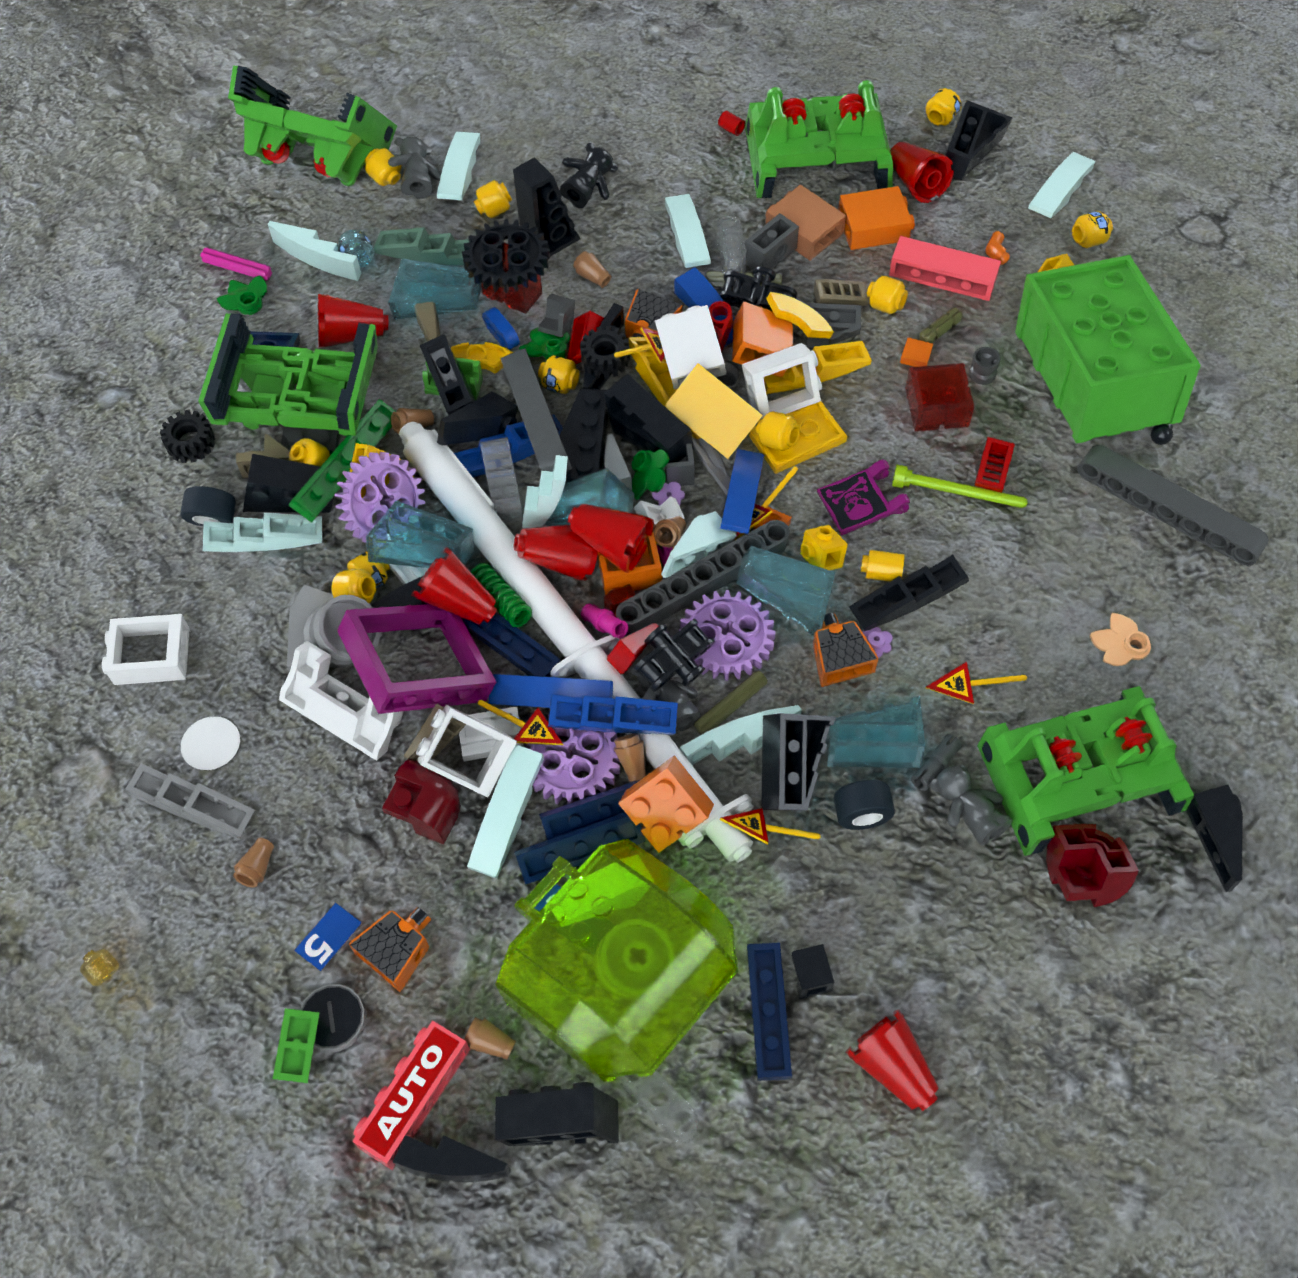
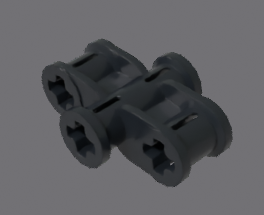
[719,267,798,311]
[633,619,715,692]

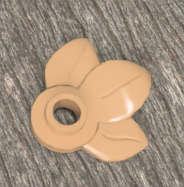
[1090,613,1151,666]

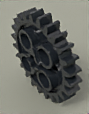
[462,219,550,293]

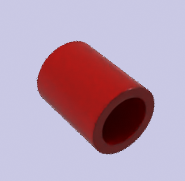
[718,110,746,136]

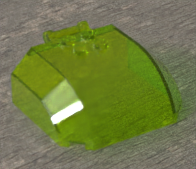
[495,839,739,1082]

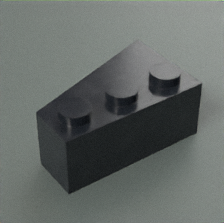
[945,100,1012,180]
[604,374,694,463]
[243,454,334,513]
[761,713,836,811]
[495,1082,619,1146]

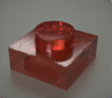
[603,584,635,617]

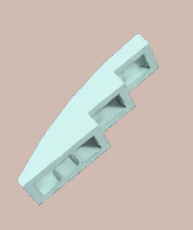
[437,132,480,200]
[1028,152,1096,218]
[665,194,711,268]
[268,221,361,281]
[522,455,568,529]
[202,512,322,552]
[680,705,802,766]
[467,745,544,879]

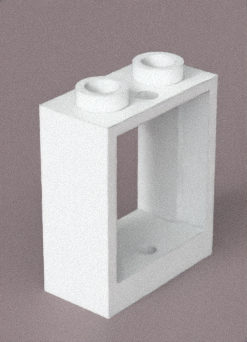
[742,343,822,419]
[102,614,190,685]
[416,704,517,797]

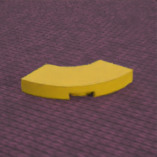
[767,292,834,339]
[451,342,513,374]

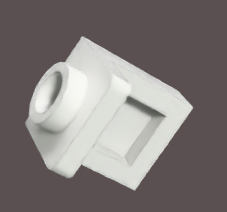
[634,497,684,532]

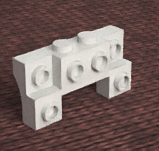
[279,641,403,761]

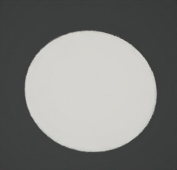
[181,716,240,770]

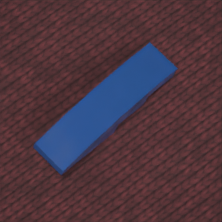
[454,414,563,477]
[720,449,764,534]
[488,674,613,708]
[548,695,678,735]

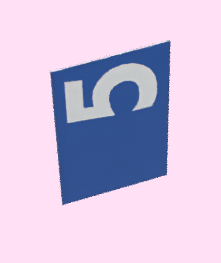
[294,903,362,971]

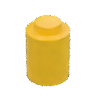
[860,550,905,582]

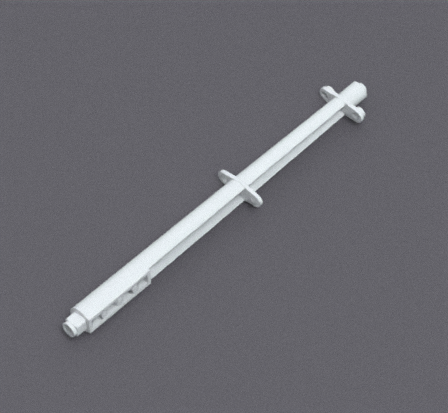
[399,422,754,863]

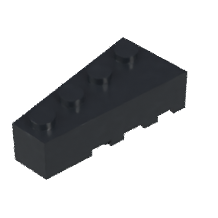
[513,157,580,257]
[560,389,608,500]

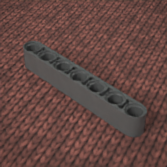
[500,348,572,472]
[1077,445,1269,566]
[616,520,790,637]

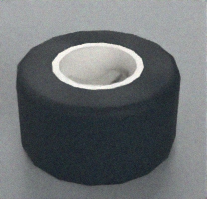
[180,486,236,526]
[833,780,895,830]

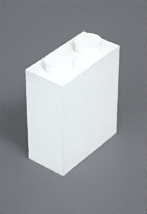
[655,305,726,389]

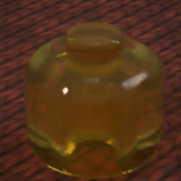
[80,949,120,986]

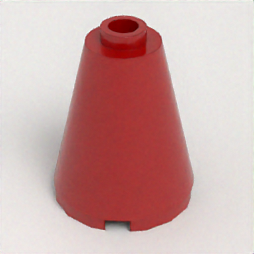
[890,142,954,203]
[318,294,389,347]
[568,503,654,573]
[513,524,598,581]
[412,547,497,624]
[845,1009,939,1111]

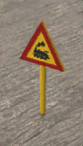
[614,327,665,364]
[735,466,798,540]
[925,662,1027,704]
[478,700,563,745]
[720,808,821,845]

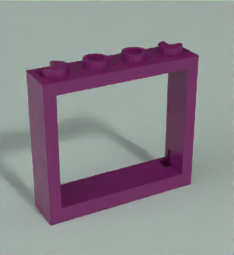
[337,604,496,714]

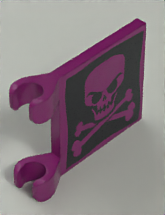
[817,459,910,536]

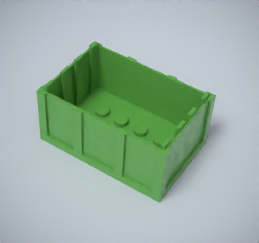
[1015,255,1201,444]

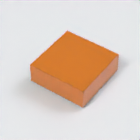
[900,338,933,370]

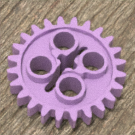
[335,452,425,546]
[679,590,775,681]
[524,715,620,805]

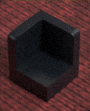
[791,944,835,999]

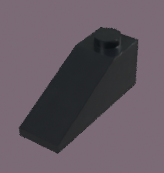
[420,334,475,415]
[437,391,518,445]
[1186,785,1243,893]

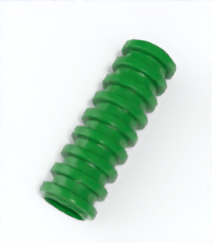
[471,563,532,628]

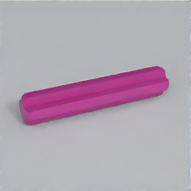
[200,247,272,281]

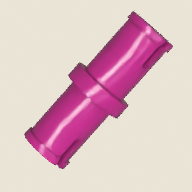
[581,603,628,639]

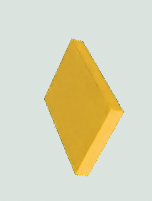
[664,363,763,459]
[748,401,847,474]

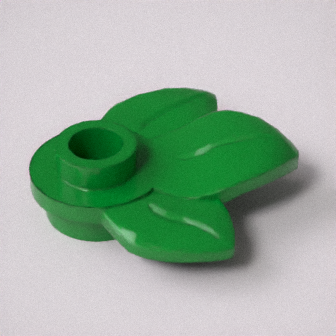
[217,276,267,315]
[519,328,570,361]
[631,449,669,500]

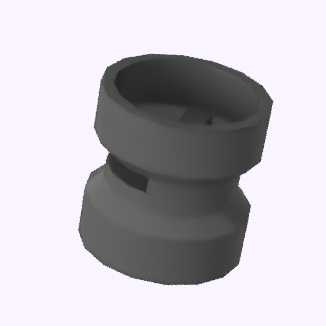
[969,347,1001,385]
[716,348,743,386]

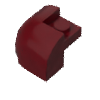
[382,759,461,845]
[1046,823,1139,907]

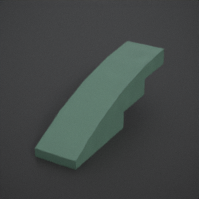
[374,227,469,265]

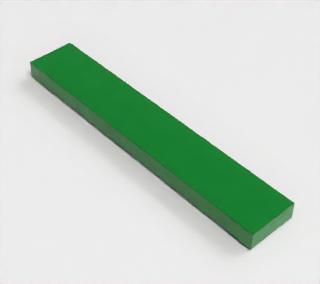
[288,399,396,523]

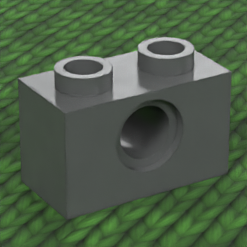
[744,213,799,269]

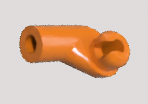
[985,231,1010,265]

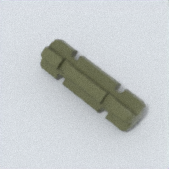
[919,307,963,343]

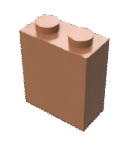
[765,184,846,261]

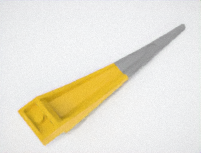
[628,337,731,496]

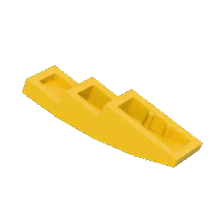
[763,341,872,394]

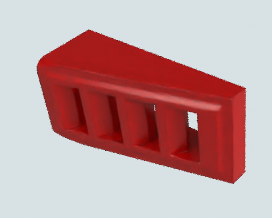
[567,310,604,364]
[974,437,1015,493]
[607,623,659,674]

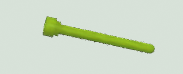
[892,464,1028,508]

